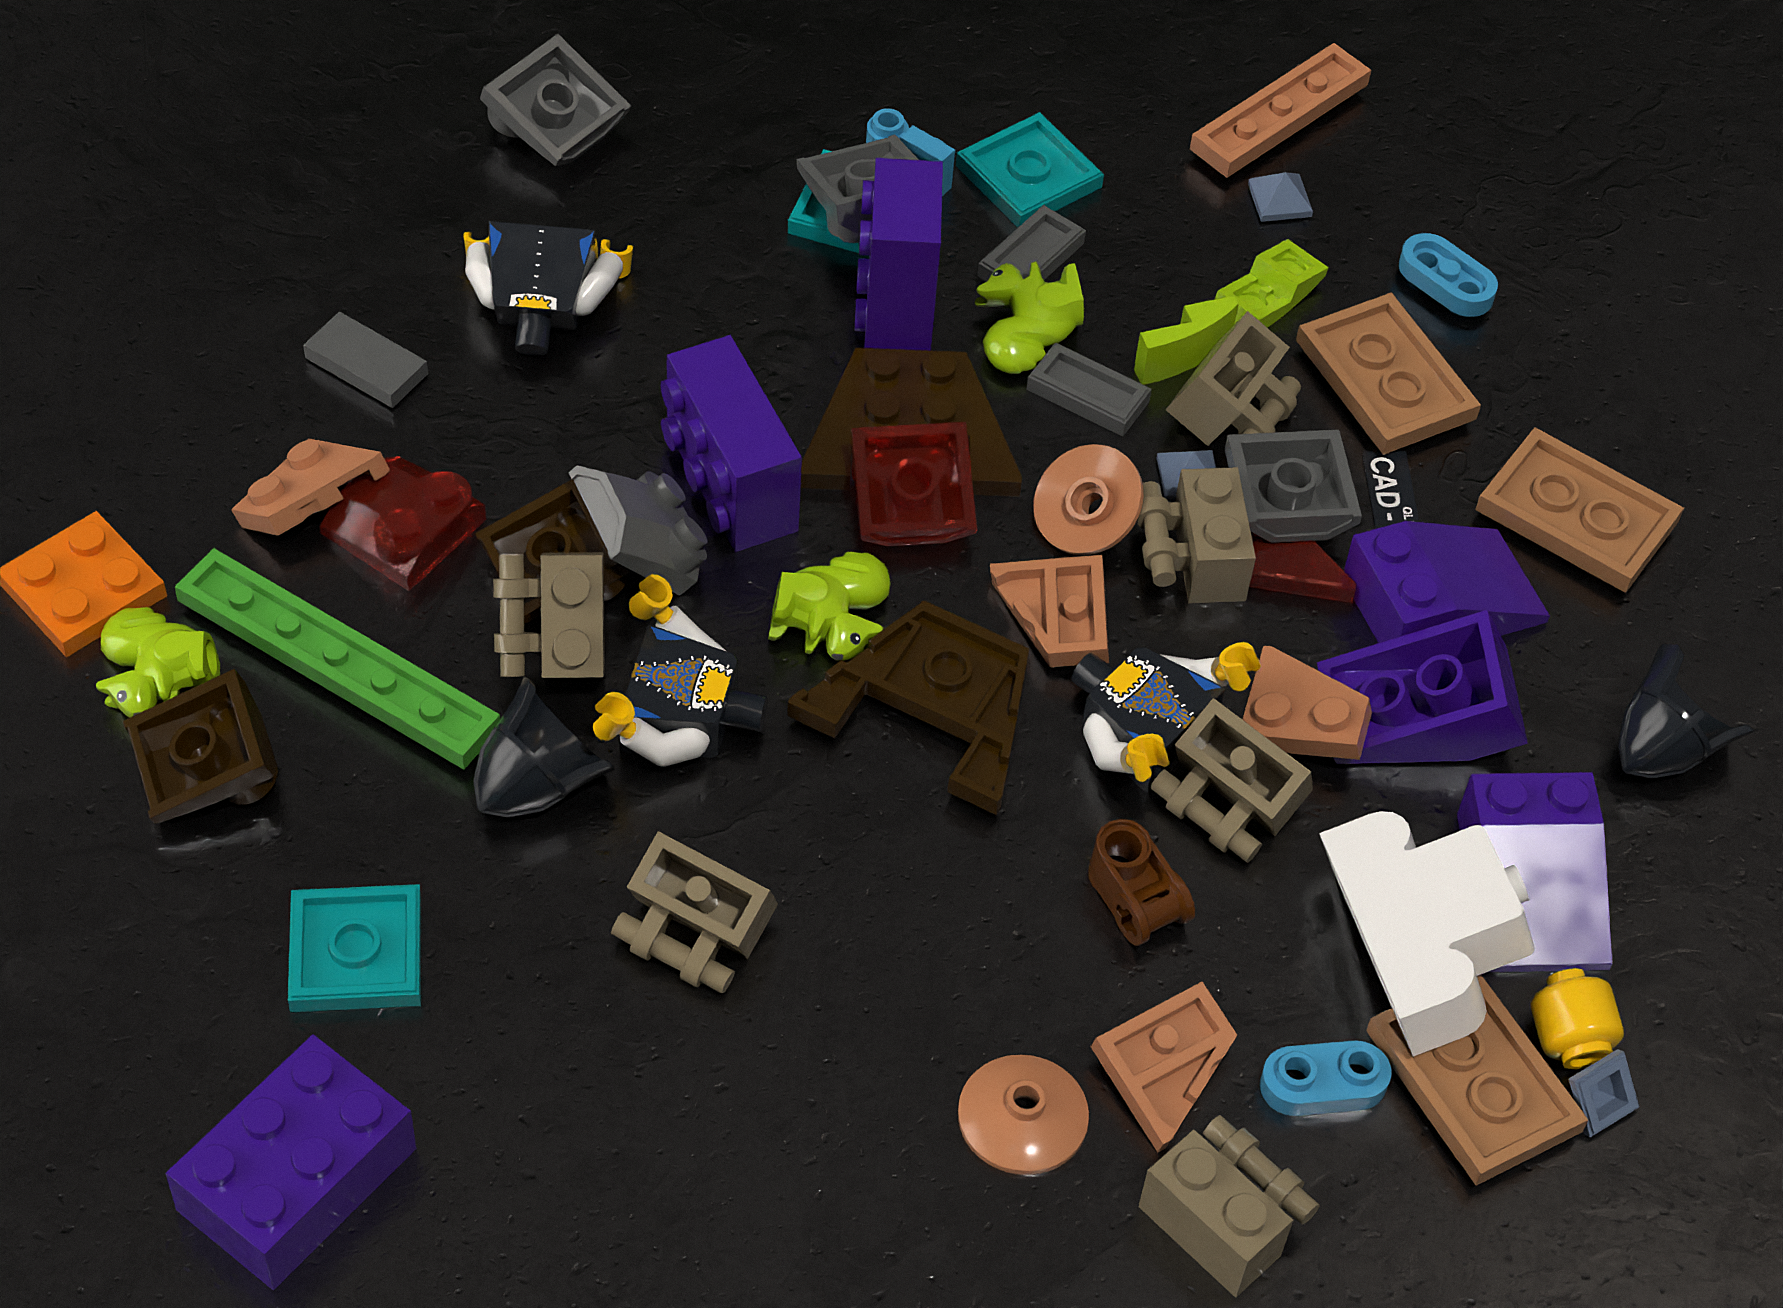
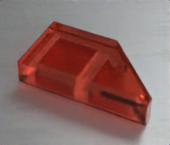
[1249,533,1356,603]

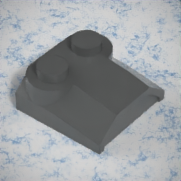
[480,34,631,166]
[796,135,919,243]
[1225,430,1362,543]
[568,465,707,596]

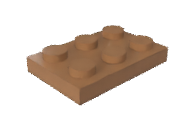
[1296,292,1481,455]
[1475,427,1684,593]
[1366,974,1588,1186]

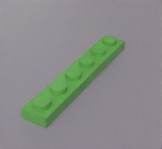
[175,548,500,770]

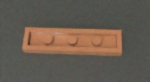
[1190,43,1371,178]

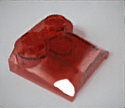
[850,422,977,546]
[320,456,486,591]

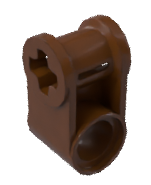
[1088,819,1195,946]

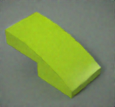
[1215,239,1329,328]
[1134,295,1239,385]

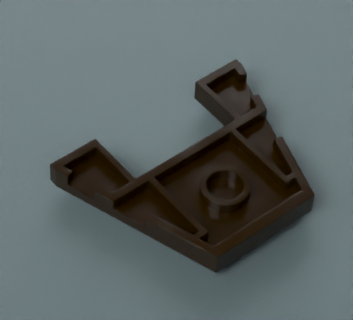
[801,348,1022,497]
[787,601,1029,815]

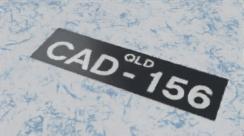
[1362,451,1419,529]

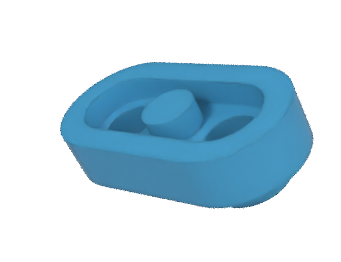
[1399,233,1498,317]
[1260,1041,1392,1116]

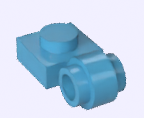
[866,108,955,196]

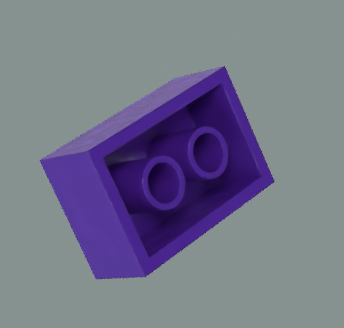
[854,158,943,351]
[661,335,802,552]
[166,1034,417,1291]

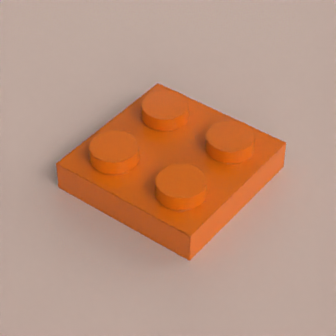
[0,511,167,658]

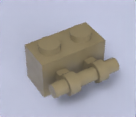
[1166,311,1301,446]
[1137,467,1256,603]
[493,552,605,678]
[1150,698,1313,863]
[611,831,778,994]
[1138,1115,1320,1298]

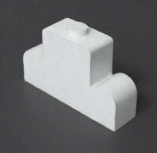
[1319,811,1535,1057]

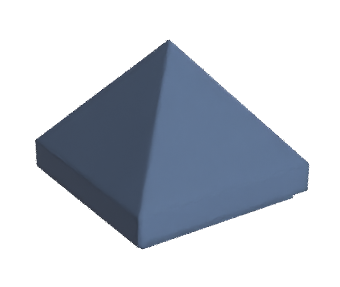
[1248,172,1313,222]
[1156,450,1216,502]
[1569,1049,1639,1137]

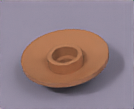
[1033,444,1144,555]
[958,1055,1089,1175]

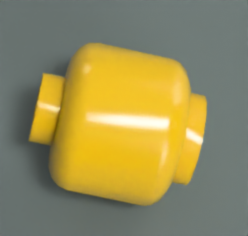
[1531,968,1624,1069]

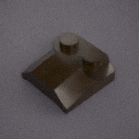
[475,479,631,624]
[123,669,278,824]

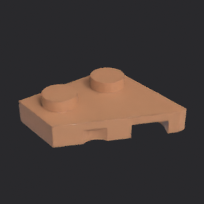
[231,439,390,535]
[990,555,1109,667]
[1242,646,1372,760]
[1091,981,1237,1153]

